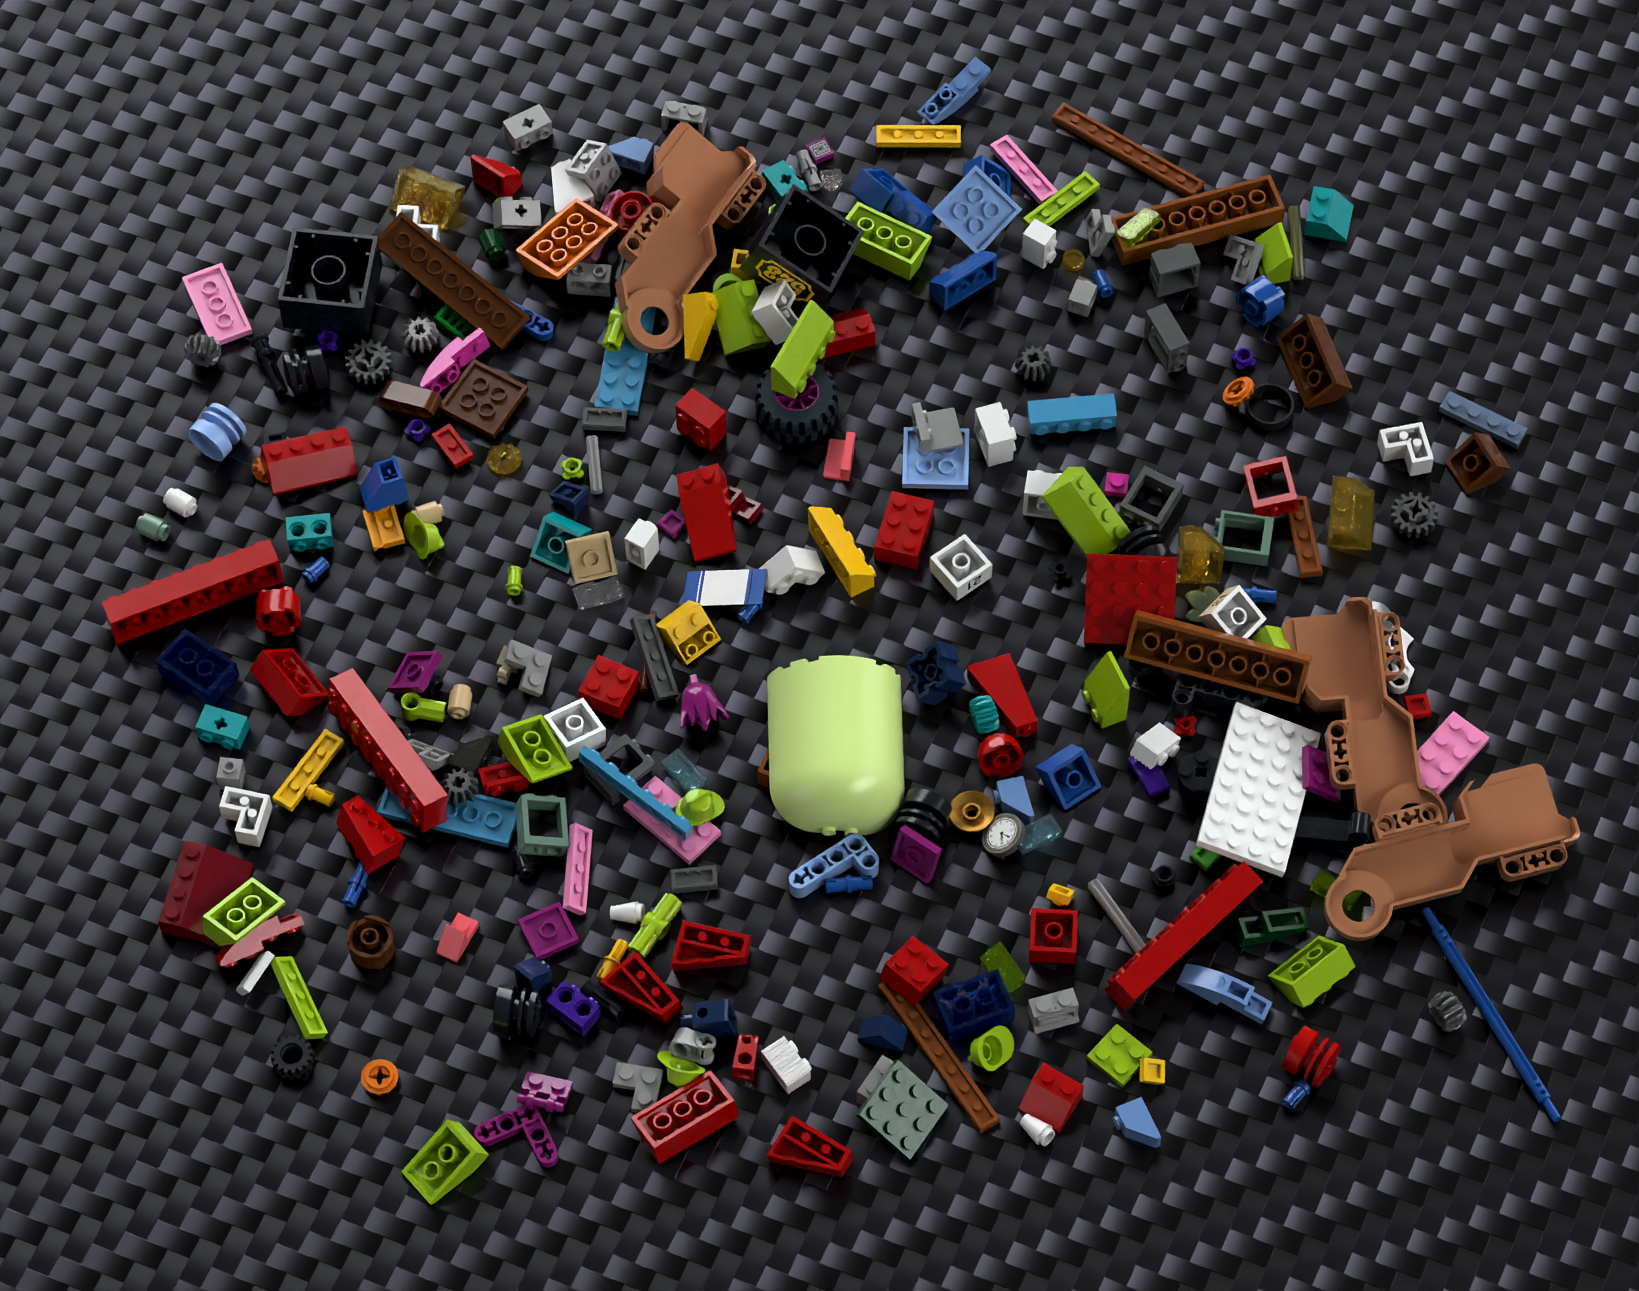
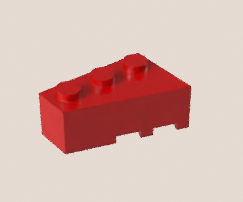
[336,796,405,875]
[671,920,752,971]
[600,952,684,1024]
[767,1115,854,1177]

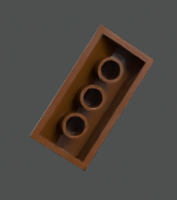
[1276,313,1353,408]

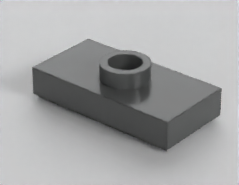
[582,407,627,432]
[670,865,718,894]

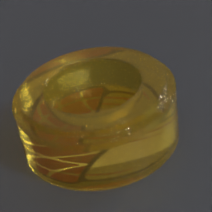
[1063,249,1084,271]

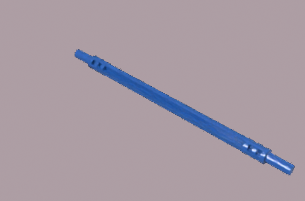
[1421,907,1561,1122]

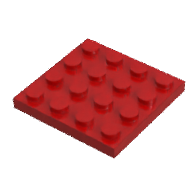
[1084,553,1177,645]

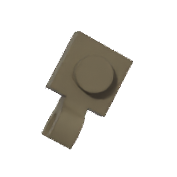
[496,645,520,685]

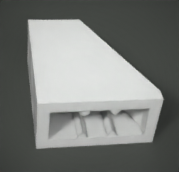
[551,159,595,215]

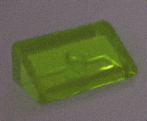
[1115,207,1160,248]
[1311,871,1362,911]
[980,941,1025,994]

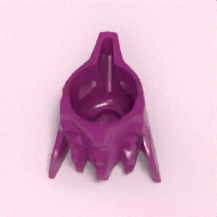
[680,674,729,731]

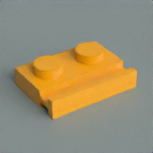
[363,505,405,551]

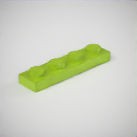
[1023,171,1100,227]
[270,956,328,1039]

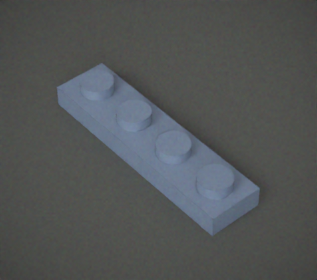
[1439,391,1528,449]

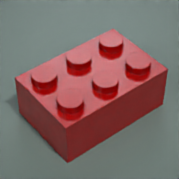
[874,491,934,570]

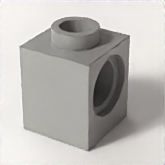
[1067,279,1097,317]
[216,757,246,790]

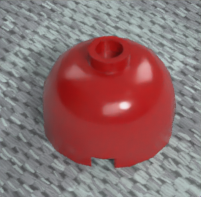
[977,733,1024,778]

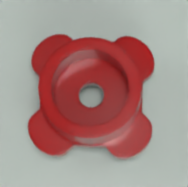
[1174,716,1197,737]

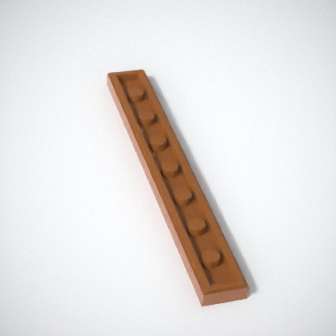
[1052,102,1205,197]
[878,982,1000,1134]

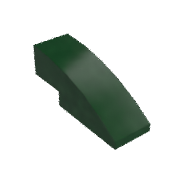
[1231,907,1310,947]

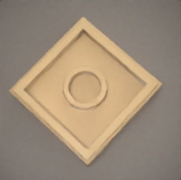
[565,531,618,584]

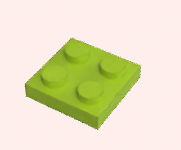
[1086,1024,1153,1088]

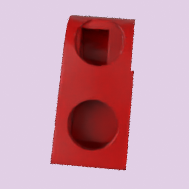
[732,1034,759,1081]

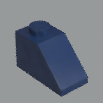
[514,957,553,996]

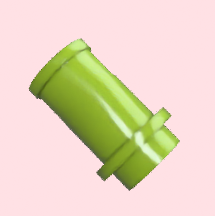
[505,566,523,596]

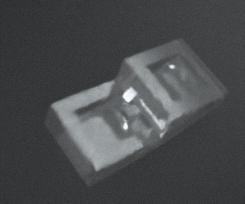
[573,575,624,609]

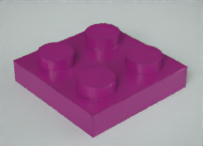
[388,651,443,693]
[1302,745,1341,802]
[890,825,942,884]
[518,901,579,960]

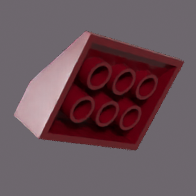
[158,840,254,945]

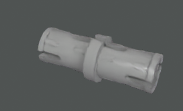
[796,150,822,191]

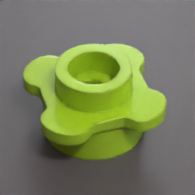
[561,458,584,480]

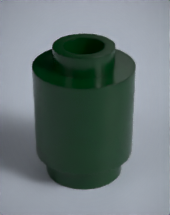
[478,228,505,261]

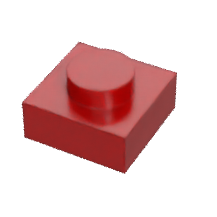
[1404,693,1432,720]

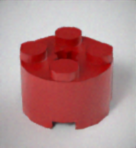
[256,586,301,636]

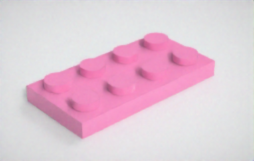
[182,263,253,345]
[1417,711,1489,796]
[623,776,721,865]

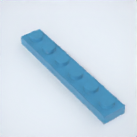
[579,746,692,841]

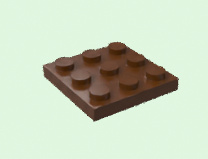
[438,359,529,439]

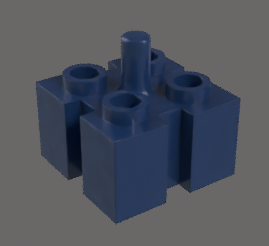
[905,641,967,706]

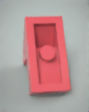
[436,913,479,963]

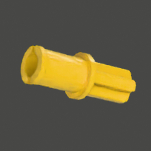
[596,939,628,981]

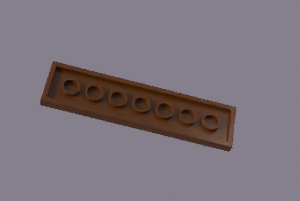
[378,212,530,350]

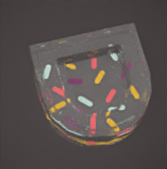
[820,169,842,191]

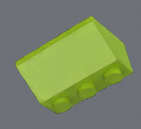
[711,279,771,356]
[203,877,285,946]
[1268,936,1356,1007]

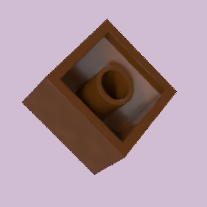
[1445,432,1511,494]

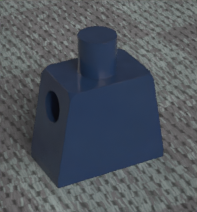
[680,999,737,1038]

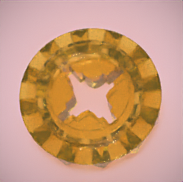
[487,442,522,474]

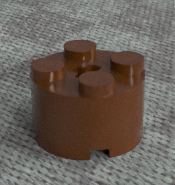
[346,915,395,970]

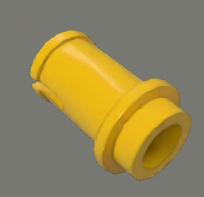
[305,784,336,807]

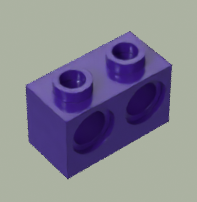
[546,981,601,1036]

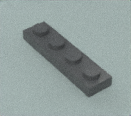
[630,614,679,701]

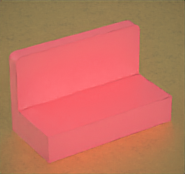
[823,432,855,481]

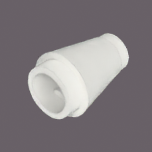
[610,901,645,924]
[1020,1114,1055,1146]

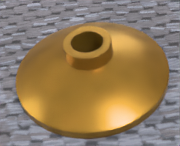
[949,791,995,833]

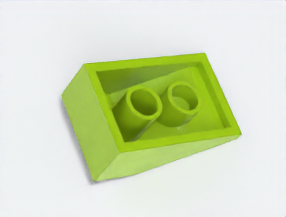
[1081,651,1130,728]
[497,714,573,784]
[401,1120,489,1205]

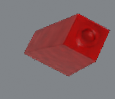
[967,653,1037,738]

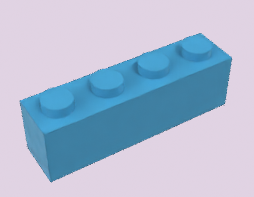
[1027,393,1117,435]

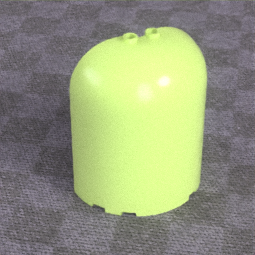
[767,655,905,837]

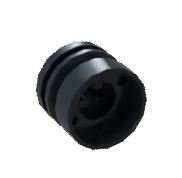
[282,343,330,397]
[1117,525,1174,557]
[894,788,952,845]
[493,984,542,1037]

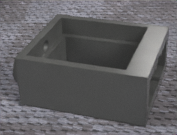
[1144,303,1189,374]
[1119,466,1184,532]

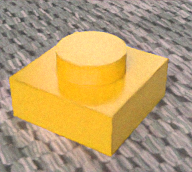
[1046,883,1075,906]
[1140,1057,1165,1085]

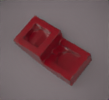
[727,484,763,525]

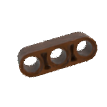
[378,380,442,419]

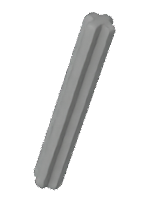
[1088,879,1146,954]

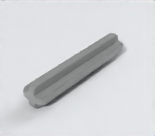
[586,435,603,495]

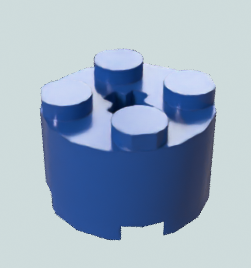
[1235,275,1285,327]

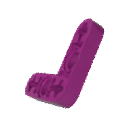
[474,1105,558,1168]

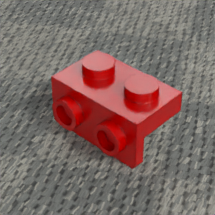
[477,762,529,797]

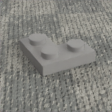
[1085,209,1115,257]
[1223,235,1265,285]
[503,639,552,697]
[408,739,453,771]
[613,1062,663,1113]

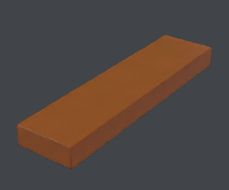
[1286,496,1323,578]

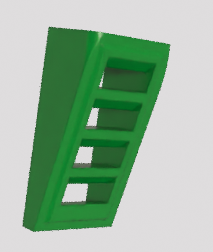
[432,304,476,340]

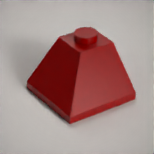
[470,154,522,197]

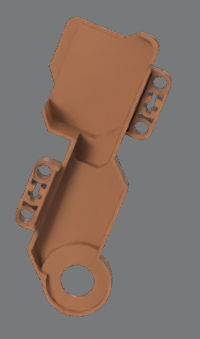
[615,122,766,353]
[1282,597,1448,832]
[1324,763,1580,941]

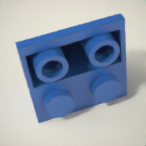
[884,191,938,234]
[359,457,410,513]

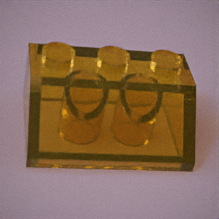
[389,165,466,230]
[1326,476,1375,550]
[1176,525,1225,584]

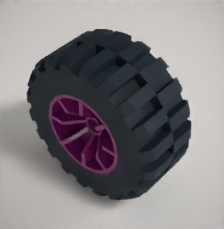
[755,364,838,444]

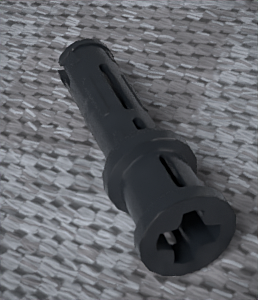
[250,334,288,396]

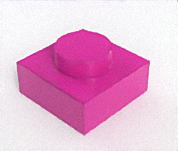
[1105,472,1129,498]

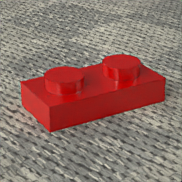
[431,424,474,469]

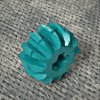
[969,695,999,734]

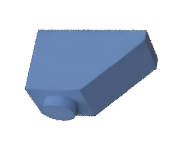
[608,137,654,174]
[993,776,1034,826]
[1113,1097,1161,1148]

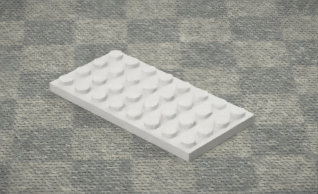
[1196,702,1321,877]

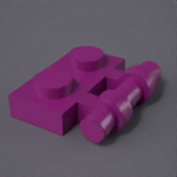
[517,1071,573,1113]

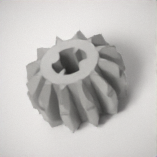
[402,316,439,353]

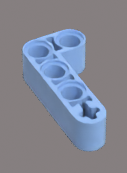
[789,834,879,898]

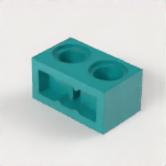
[286,513,333,552]

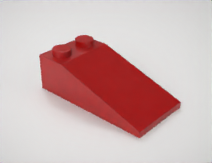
[676,463,737,562]

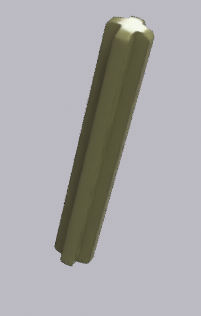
[1288,206,1304,281]

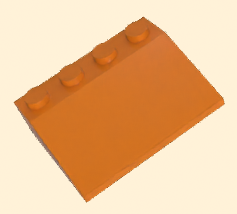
[515,198,620,280]

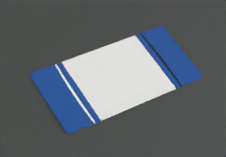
[682,569,767,606]

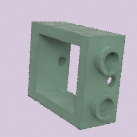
[1211,510,1274,566]
[515,793,569,857]

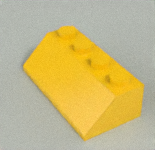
[808,506,876,597]

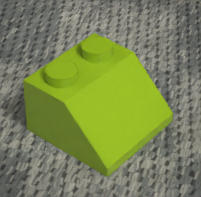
[1255,222,1293,284]

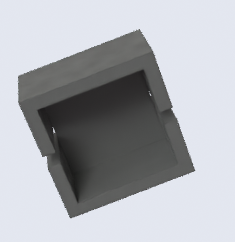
[1149,242,1200,298]

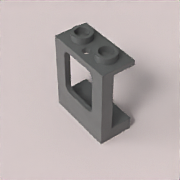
[583,734,655,806]

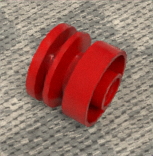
[610,191,657,243]
[1282,1025,1341,1088]

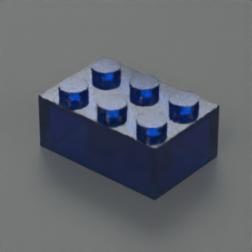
[156,629,240,706]
[932,969,1015,1043]

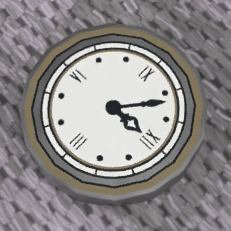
[982,813,1025,857]

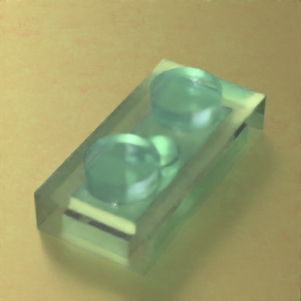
[661,749,708,793]
[1017,813,1062,855]

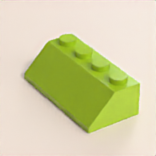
[845,201,932,281]
[771,300,836,399]
[1041,467,1131,558]

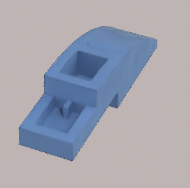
[917,57,991,125]
[1177,963,1273,1024]

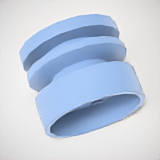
[187,403,247,461]

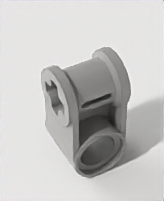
[669,1027,716,1065]

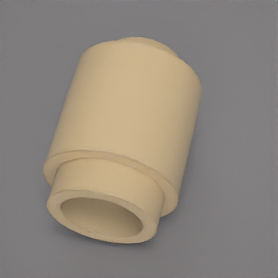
[410,501,445,524]
[447,684,472,719]

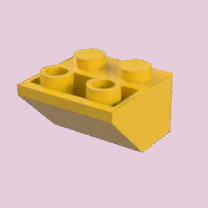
[656,600,721,665]

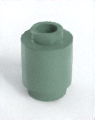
[136,513,170,542]

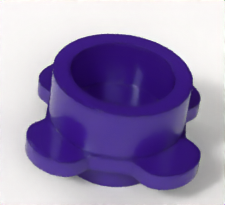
[317,331,338,351]
[1231,348,1256,370]
[404,419,431,442]

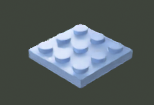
[932,165,1022,253]
[902,427,969,490]

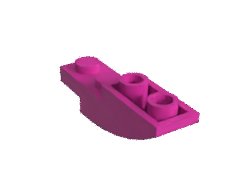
[420,328,491,394]

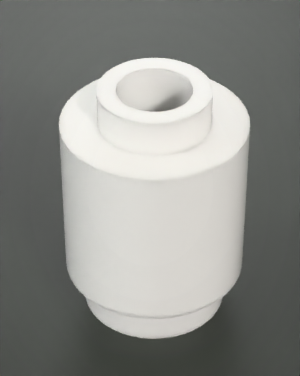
[163,488,197,518]

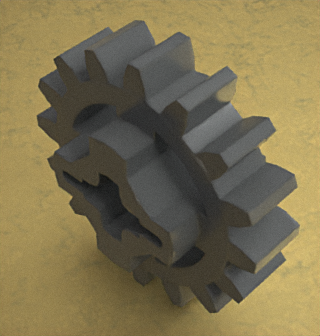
[345,339,392,385]
[1390,492,1439,538]

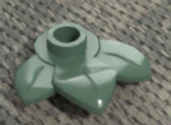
[1185,586,1220,624]

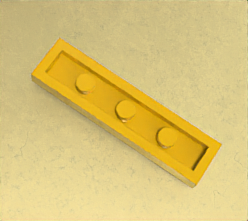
[876,125,961,148]
[272,729,344,812]

